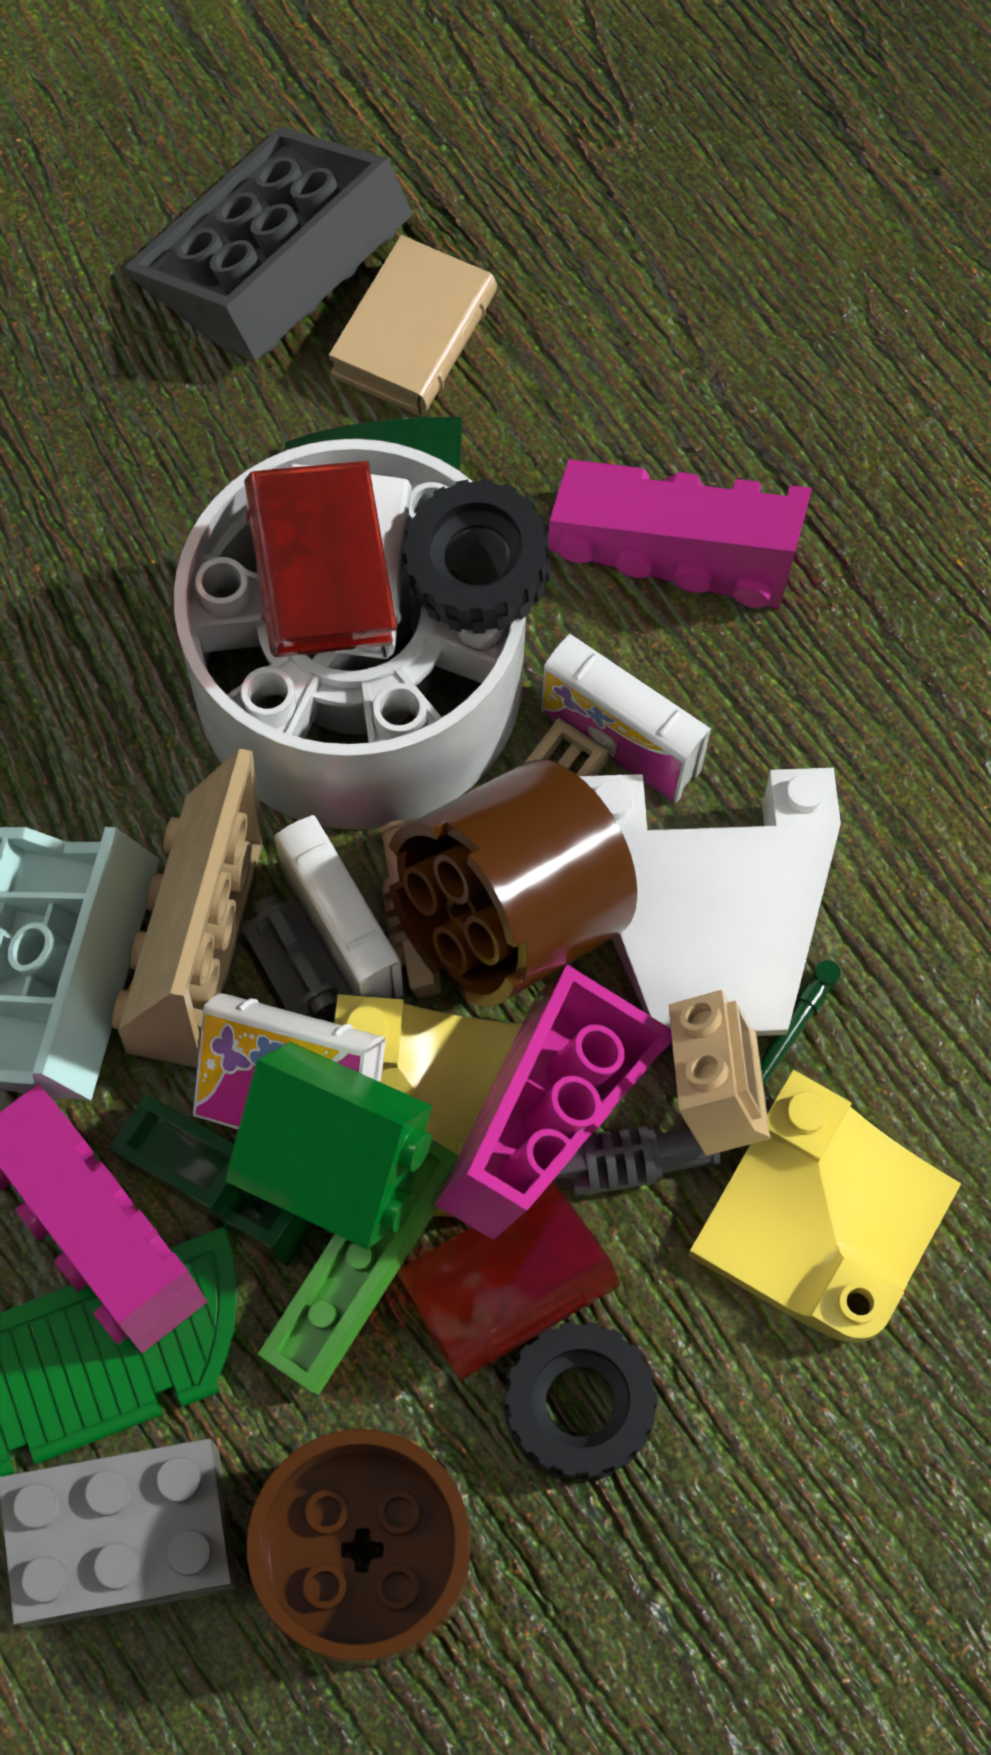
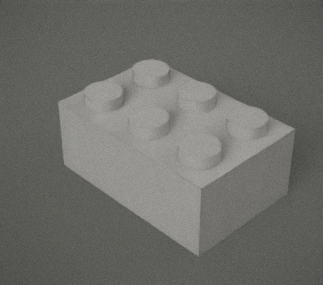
[0,1438,238,1628]

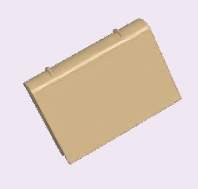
[329,235,497,417]

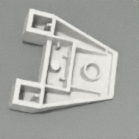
[579,768,841,1036]

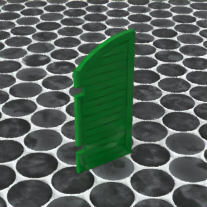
[0,1226,237,1477]

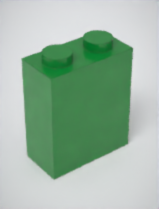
[225,1042,433,1249]

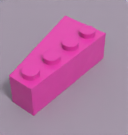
[548,459,812,609]
[435,965,672,1240]
[0,1083,207,1354]

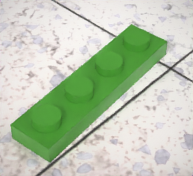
[257,1139,458,1395]

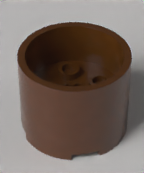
[389,760,638,1007]
[247,1429,470,1667]

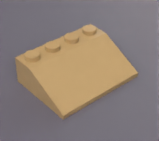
[112,748,265,1068]

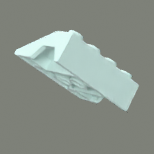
[0,827,160,1101]

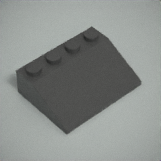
[123,127,413,361]

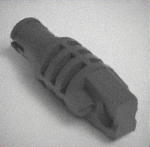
[545,1125,720,1197]

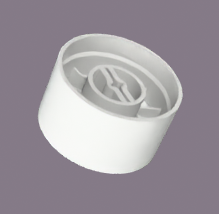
[174,439,526,830]

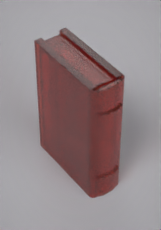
[244,461,397,657]
[397,1181,620,1381]

